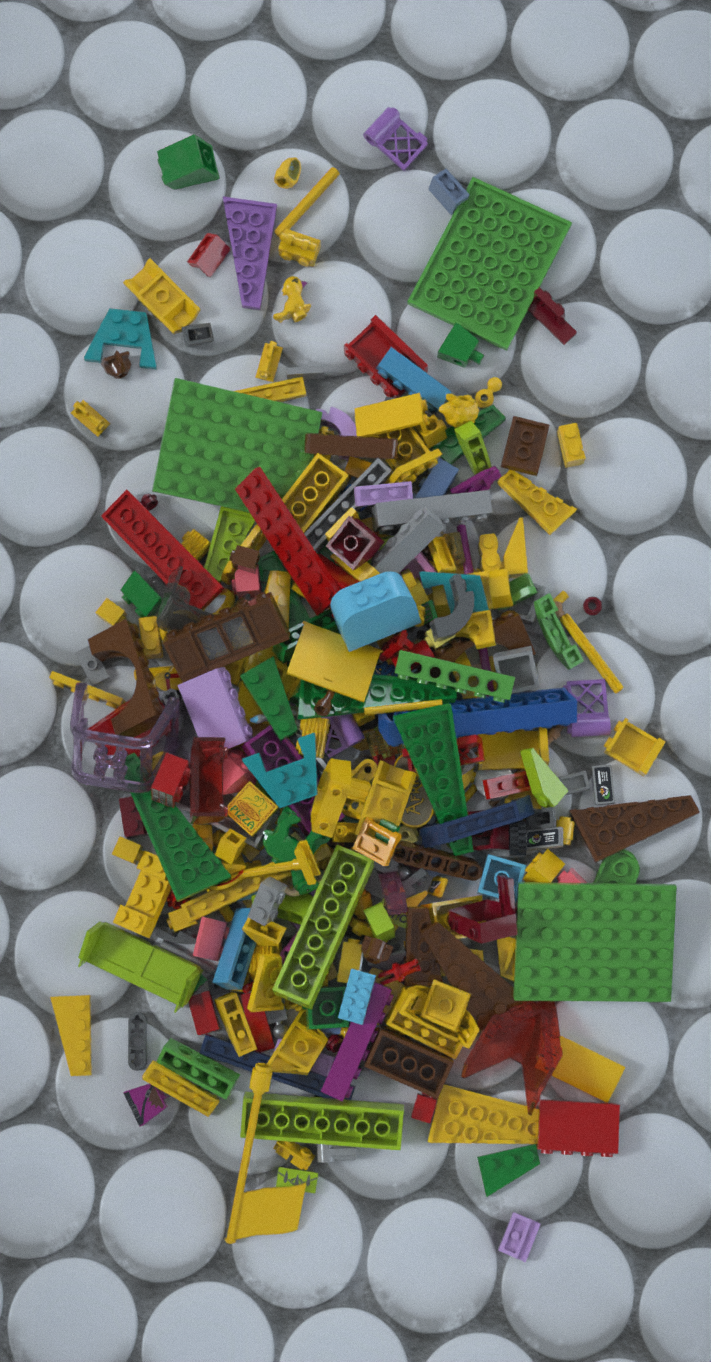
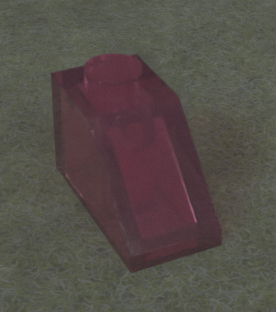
[378,871,408,916]

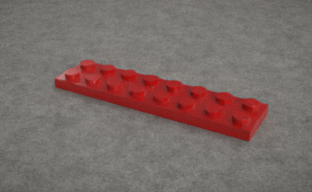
[235,467,340,616]
[101,489,225,616]

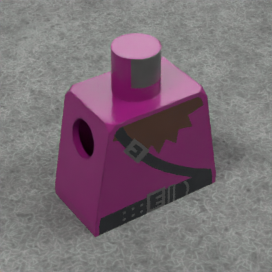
[123,1084,170,1127]

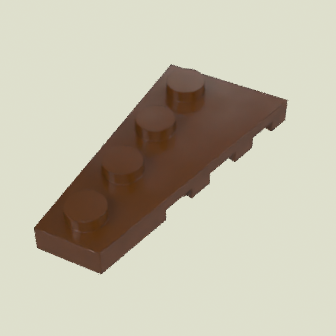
[403,907,443,986]

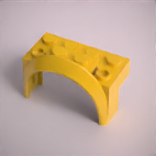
[384,985,480,1060]

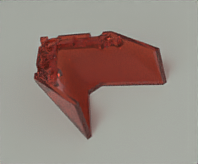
[461,1001,563,1116]

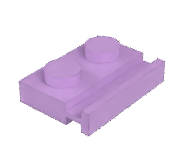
[498,1212,541,1263]

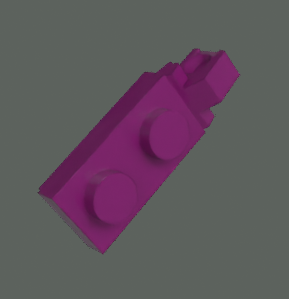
[450,466,502,494]

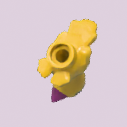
[273,276,311,323]

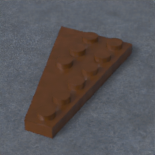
[569,795,700,863]
[420,921,529,1032]

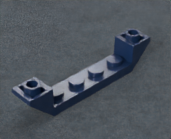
[419,795,535,848]

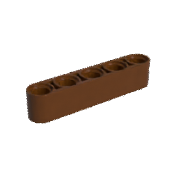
[304,433,398,459]
[392,840,483,881]

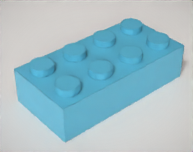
[338,969,376,1025]

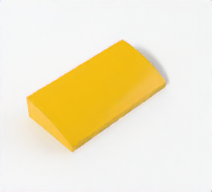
[535,1032,625,1103]

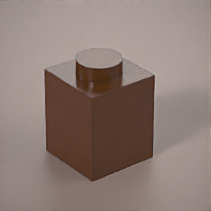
[229,545,260,574]

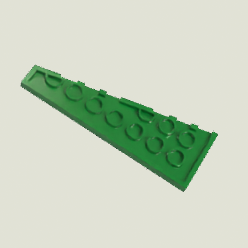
[298,674,457,720]
[393,703,474,856]
[116,753,231,902]

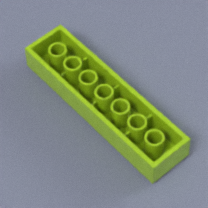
[272,845,375,1010]
[240,1092,404,1151]

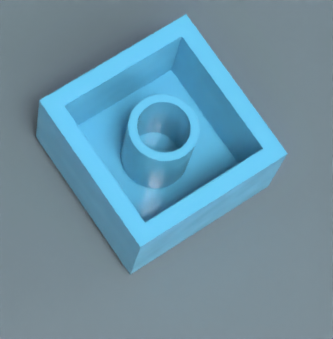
[477,854,526,903]

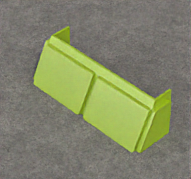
[78,921,203,1013]

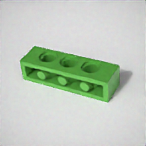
[157,1038,241,1100]

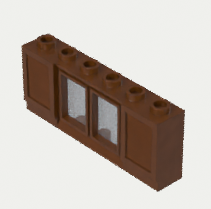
[163,592,290,683]

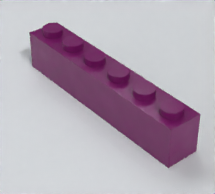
[321,981,394,1102]

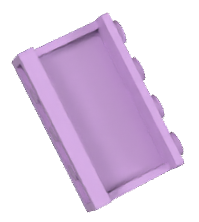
[178,667,253,758]

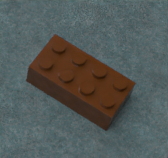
[364,1026,454,1099]

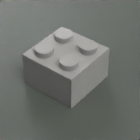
[493,646,539,693]

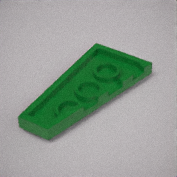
[431,405,506,465]

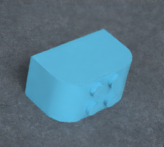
[331,571,421,652]

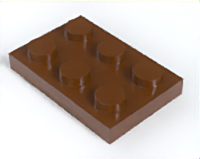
[500,416,550,476]

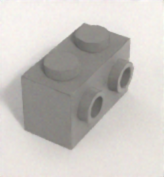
[248,877,287,926]

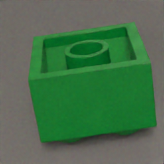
[121,571,165,618]

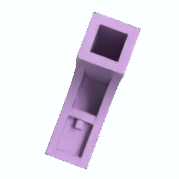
[315,407,358,461]

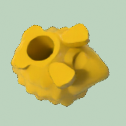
[439,393,479,428]

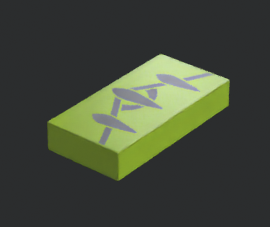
[276,1167,318,1193]

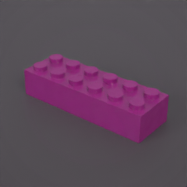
[241,725,345,837]

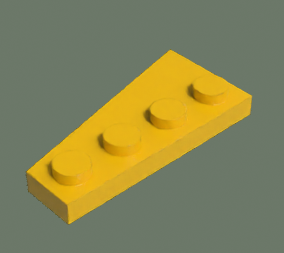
[50,995,92,1076]

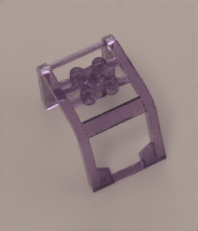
[70,682,180,793]

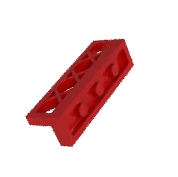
[402,734,485,773]

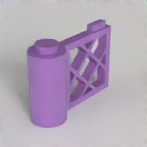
[363,107,428,171]
[563,679,611,737]
[322,714,365,758]

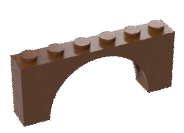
[415,610,536,678]
[87,619,165,742]

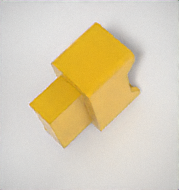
[400,568,429,606]

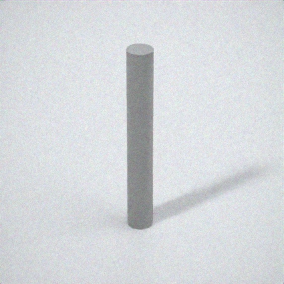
[160,940,215,974]

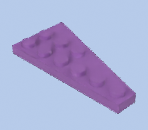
[223,197,277,310]

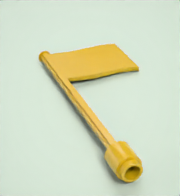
[224,1063,306,1244]

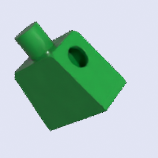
[437,322,485,368]

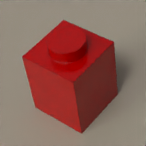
[411,1093,437,1124]

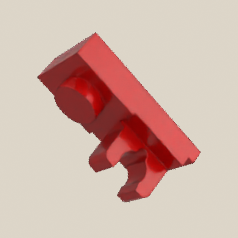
[378,630,414,662]

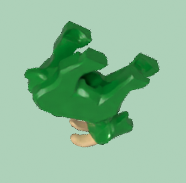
[263,806,331,896]

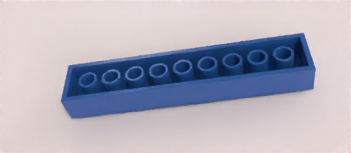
[378,687,577,746]

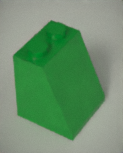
[157,134,220,190]

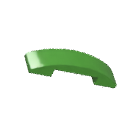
[534,593,584,670]

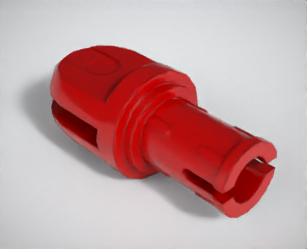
[378,959,421,985]

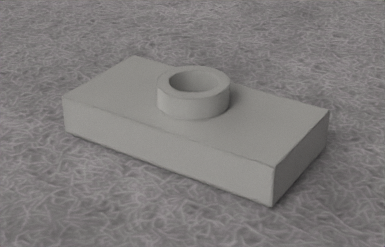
[75,646,110,687]

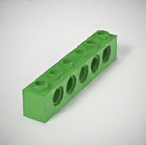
[394,650,515,703]

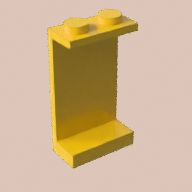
[354,393,430,437]
[474,727,549,770]

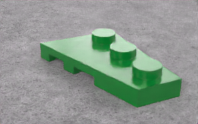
[477,1144,540,1197]

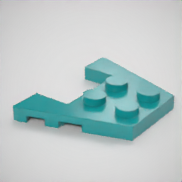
[84,308,157,370]
[419,571,489,614]
[242,732,318,808]

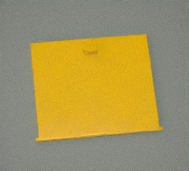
[286,621,383,702]

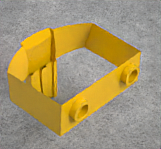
[311,758,371,838]

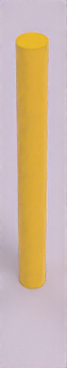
[364,699,442,716]

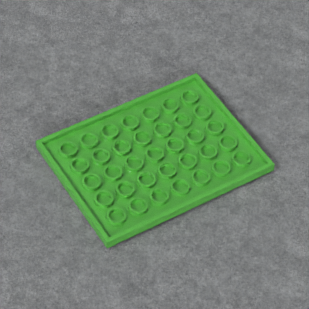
[407,177,572,351]
[152,378,322,513]
[513,882,677,1002]

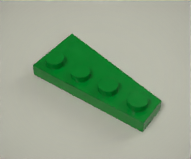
[240,656,298,741]

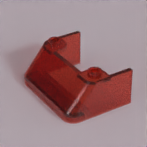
[190,737,228,824]

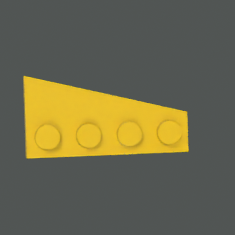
[497,470,577,535]

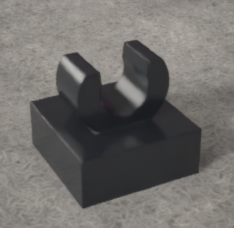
[207,975,231,996]

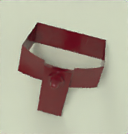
[449,875,518,944]

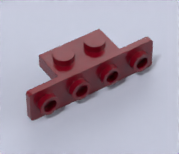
[528,287,577,345]

